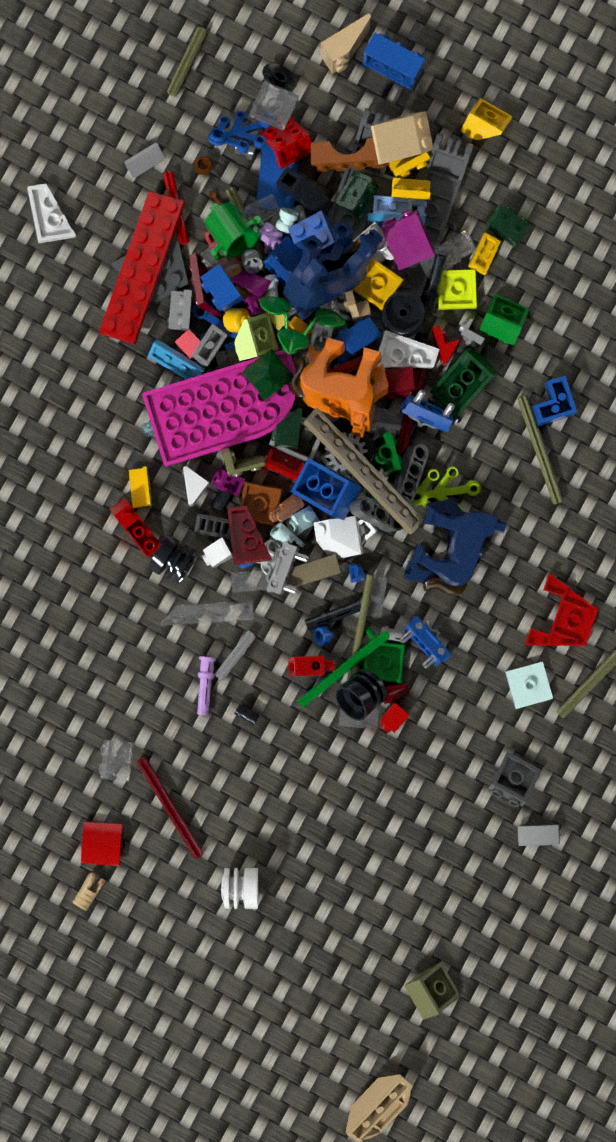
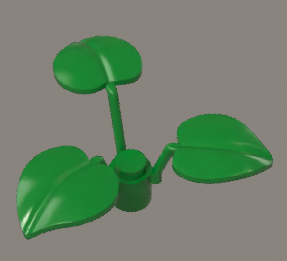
[258,296,347,354]

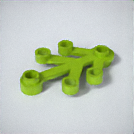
[412,466,481,514]

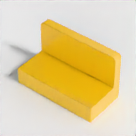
[129,466,152,508]

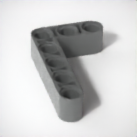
[349,444,429,532]

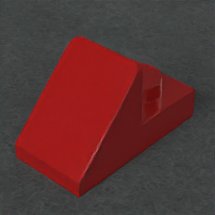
[431,326,460,367]

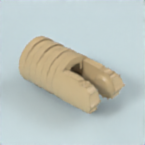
[72,872,106,911]

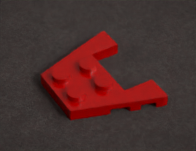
[524,574,598,646]

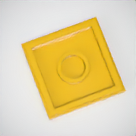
[352,258,404,312]

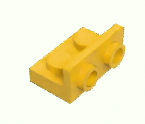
[391,178,431,200]

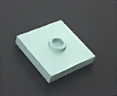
[505,662,553,709]

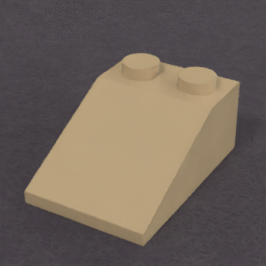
[320,13,371,74]
[371,111,434,164]

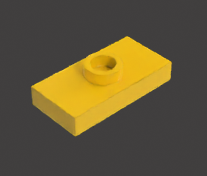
[468,232,501,275]

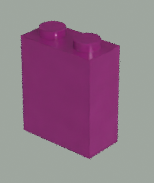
[381,209,436,270]

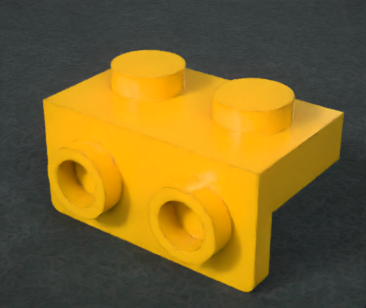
[389,152,430,178]

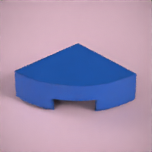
[349,563,366,583]

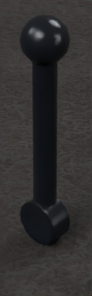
[428,397,462,423]

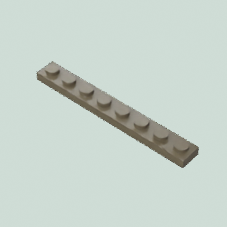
[303,408,424,534]

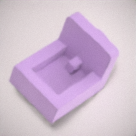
[258,222,283,254]

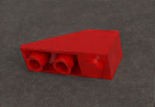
[110,497,161,558]

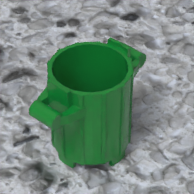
[203,201,264,261]

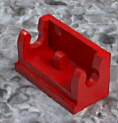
[263,447,306,481]

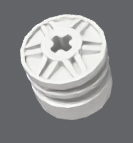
[221,868,258,909]

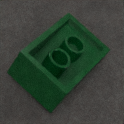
[430,347,500,418]

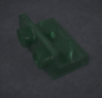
[335,170,378,218]

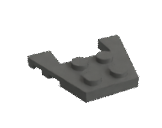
[111,232,189,304]

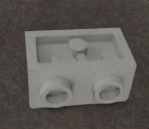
[168,290,192,331]

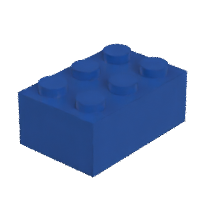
[363,32,425,90]
[291,458,362,520]

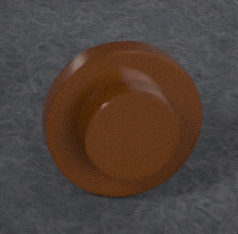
[194,156,213,175]

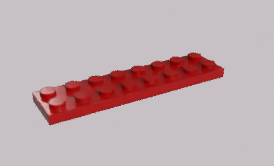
[99,191,185,345]

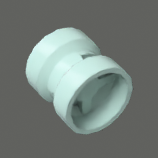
[275,208,299,233]

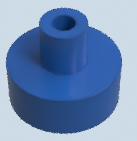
[313,626,334,646]

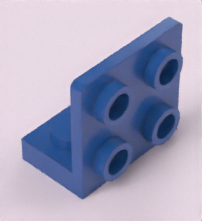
[262,237,302,288]

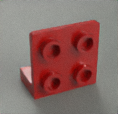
[259,117,311,169]

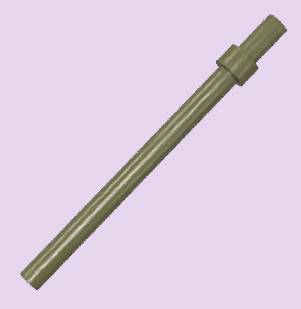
[347,574,374,680]

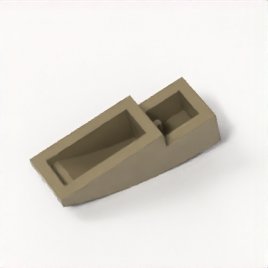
[285,555,342,589]

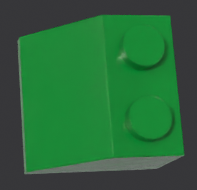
[479,294,529,345]

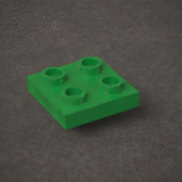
[374,432,402,477]

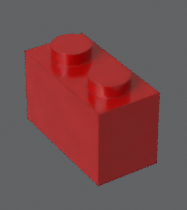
[379,702,409,733]

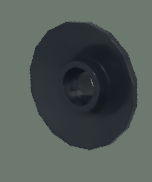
[262,63,297,92]

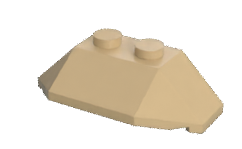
[346,1074,413,1142]

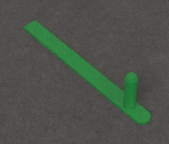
[297,626,390,708]

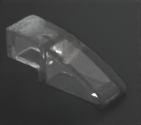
[420,231,476,278]

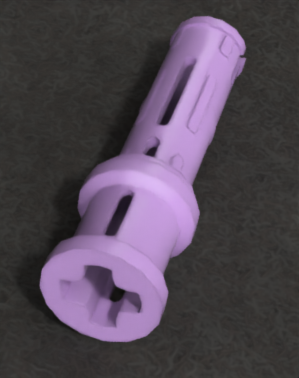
[197,656,216,715]

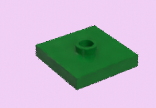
[364,640,405,683]

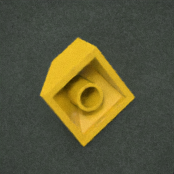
[461,98,513,140]

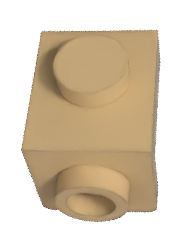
[343,291,371,321]

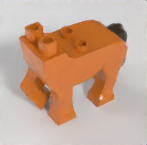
[290,338,388,437]

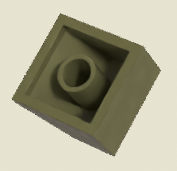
[404,962,461,1020]

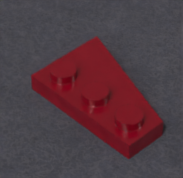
[189,253,224,318]
[227,506,272,565]

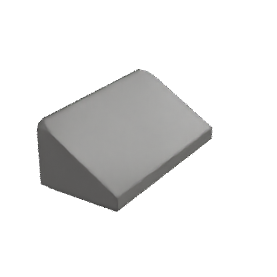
[124,142,165,178]
[192,324,228,366]

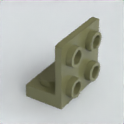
[221,447,265,476]

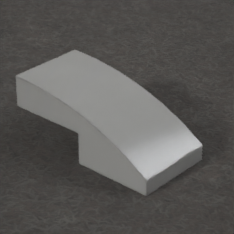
[518,825,560,846]

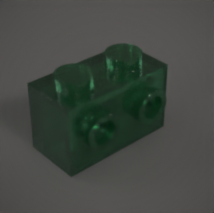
[486,204,531,249]

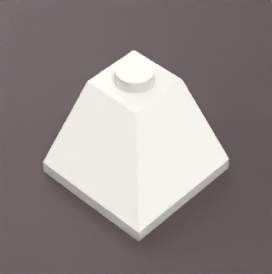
[314,516,363,559]

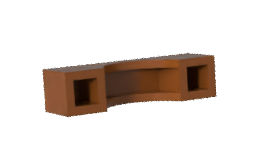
[311,138,389,173]

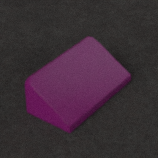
[230,269,271,298]

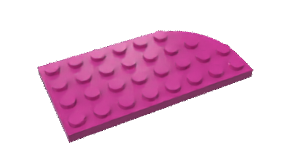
[142,350,296,467]

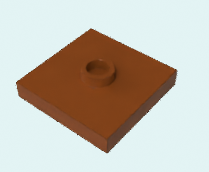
[240,481,283,526]

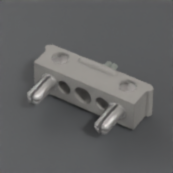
[266,541,309,595]

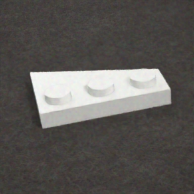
[27,184,76,243]
[376,330,439,368]

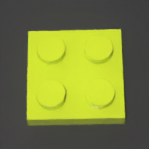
[438,270,477,310]

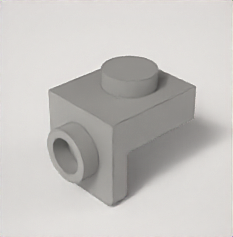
[459,318,485,348]

